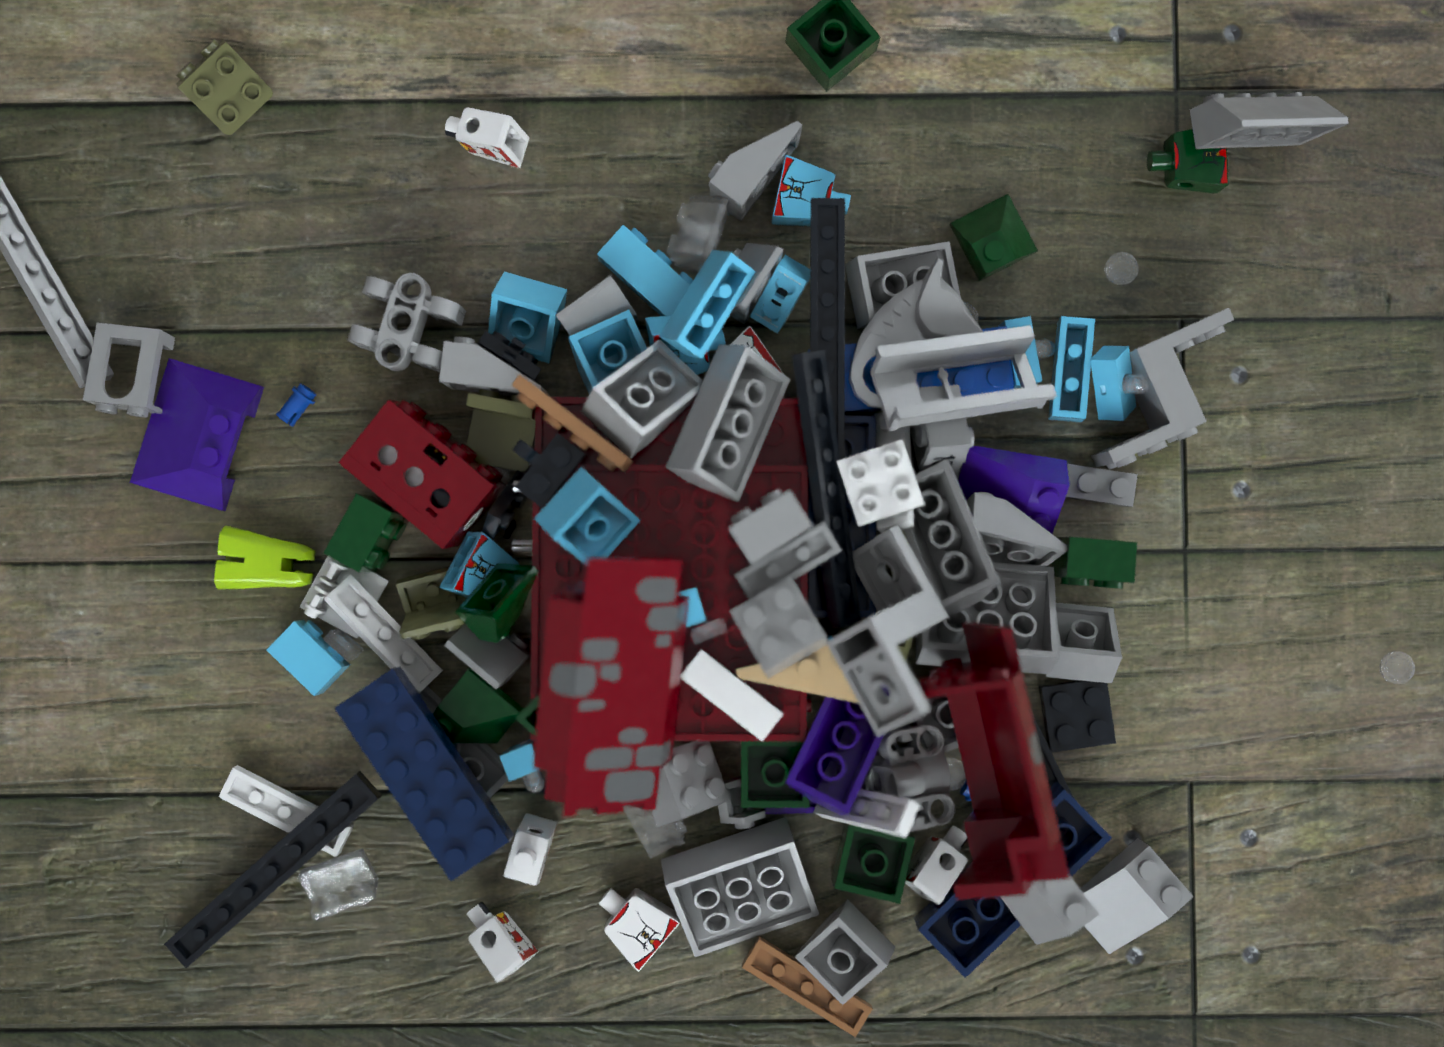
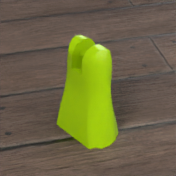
[214,526,316,589]

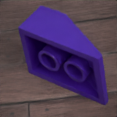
[957,446,1070,534]

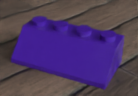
[785,685,891,816]

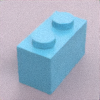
[267,620,350,696]

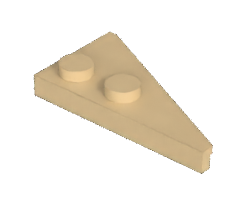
[736,645,859,703]

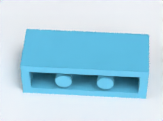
[597,225,693,316]
[659,250,756,359]
[1048,316,1095,422]

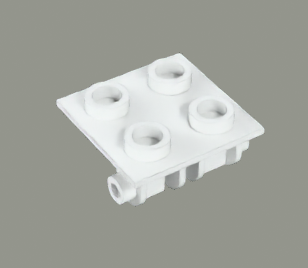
[837,439,925,527]
[300,556,389,638]

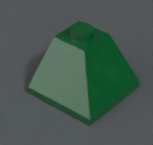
[949,194,1038,282]
[455,563,538,643]
[433,668,524,743]

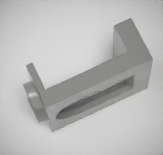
[83,323,175,418]

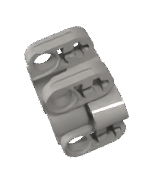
[347,273,466,372]
[860,725,955,831]

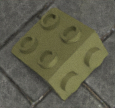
[176,39,273,135]
[466,389,535,472]
[396,567,467,640]

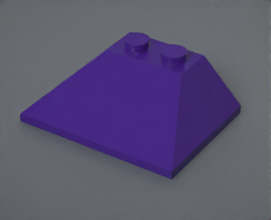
[130,358,264,511]

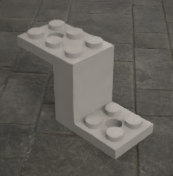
[1091,308,1234,470]
[826,525,949,737]

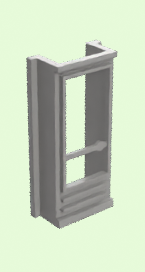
[870,325,1057,431]

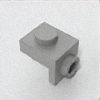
[718,776,766,829]

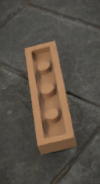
[511,374,633,472]
[742,936,873,1037]

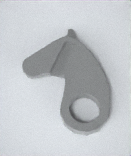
[849,258,983,409]

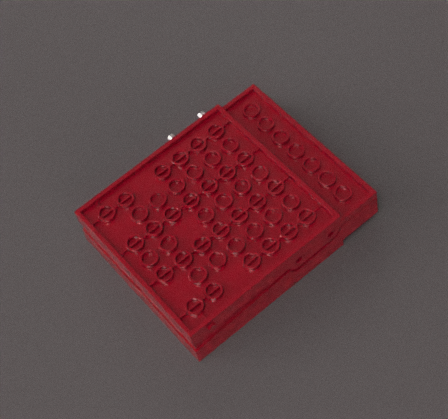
[512,397,812,742]

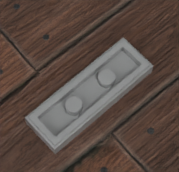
[734,521,842,600]

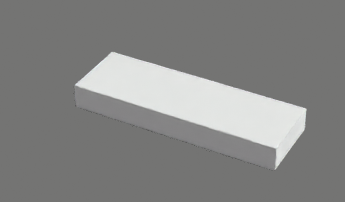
[681,649,783,741]

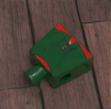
[1147,129,1229,194]

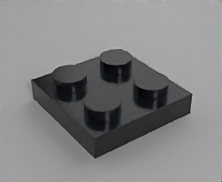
[1039,680,1116,753]

